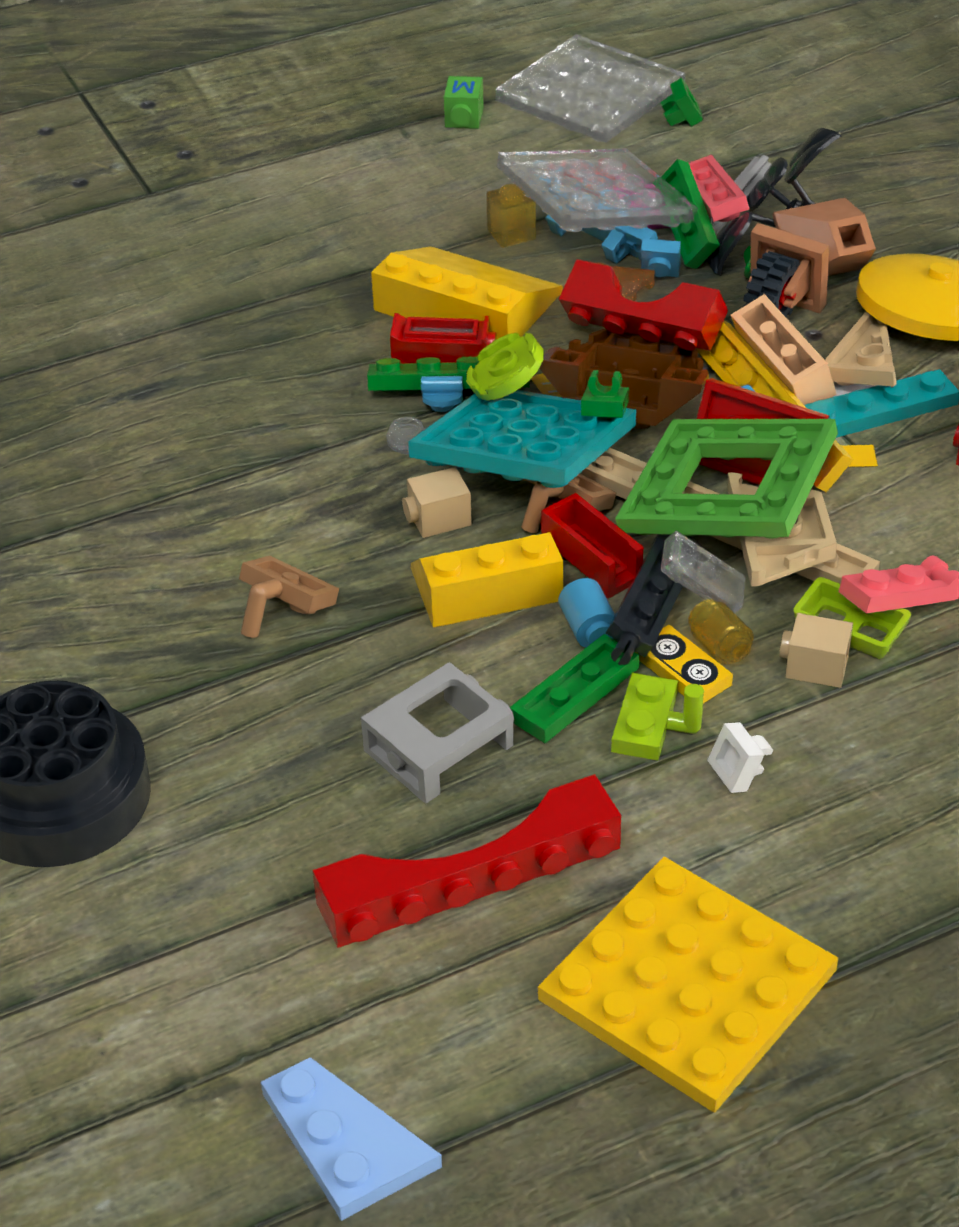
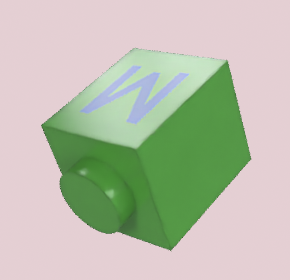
[444,76,484,129]

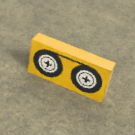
[635,625,733,704]

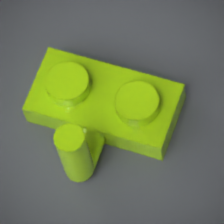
[611,673,704,761]

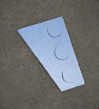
[261,1057,442,1221]

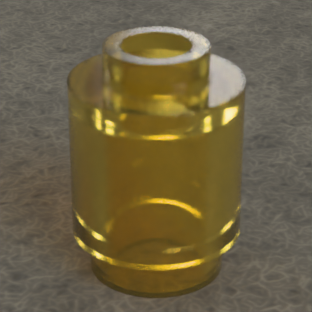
[688,599,754,665]

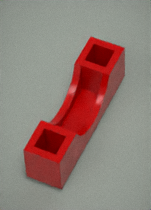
[559,259,728,351]

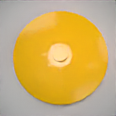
[856,254,959,341]

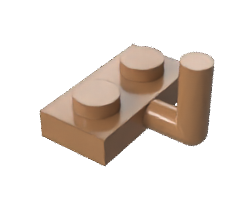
[521,473,617,533]
[239,556,339,638]

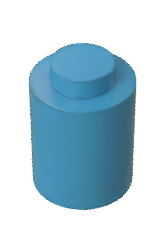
[558,578,615,648]

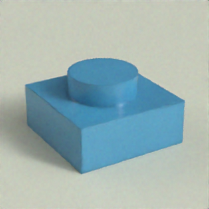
[641,238,681,277]

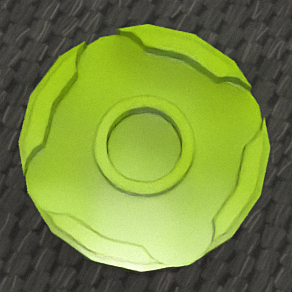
[466,332,544,401]

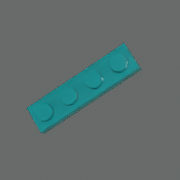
[804,369,959,438]

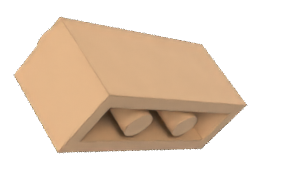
[731,294,837,405]

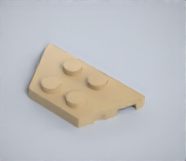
[727,473,837,587]

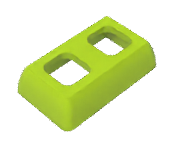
[793,577,911,659]

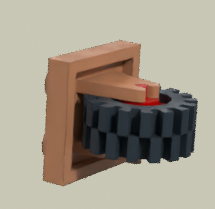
[743,223,829,318]

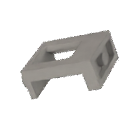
[361,662,514,804]

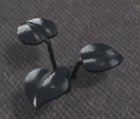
[708,128,842,276]

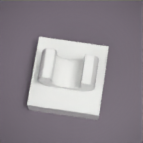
[707,722,773,793]

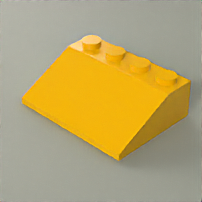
[371,247,563,339]

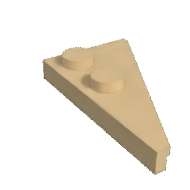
[825,311,896,387]

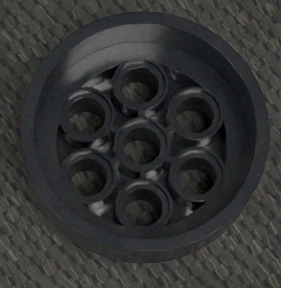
[0,681,151,867]

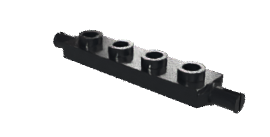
[605,534,702,665]

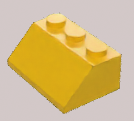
[411,532,563,628]

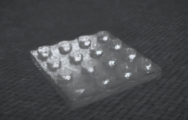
[495,34,685,143]
[497,148,699,232]

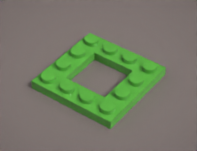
[615,419,838,539]

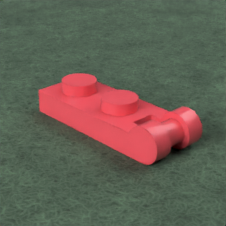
[839,555,959,614]

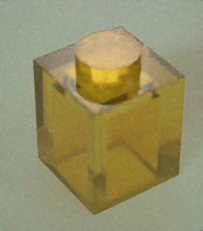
[486,183,536,248]

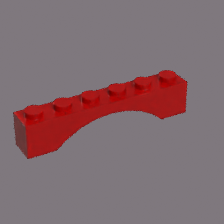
[312,774,621,948]

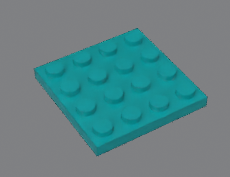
[408,390,636,488]

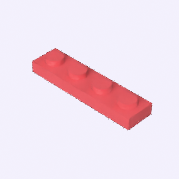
[689,155,749,222]

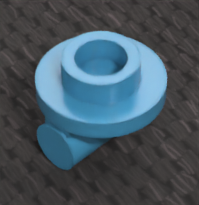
[421,376,463,412]

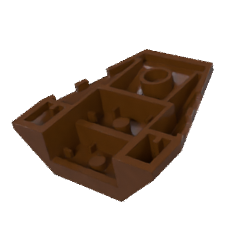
[539,328,709,429]

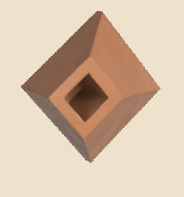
[772,198,876,276]

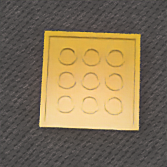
[538,856,838,1113]

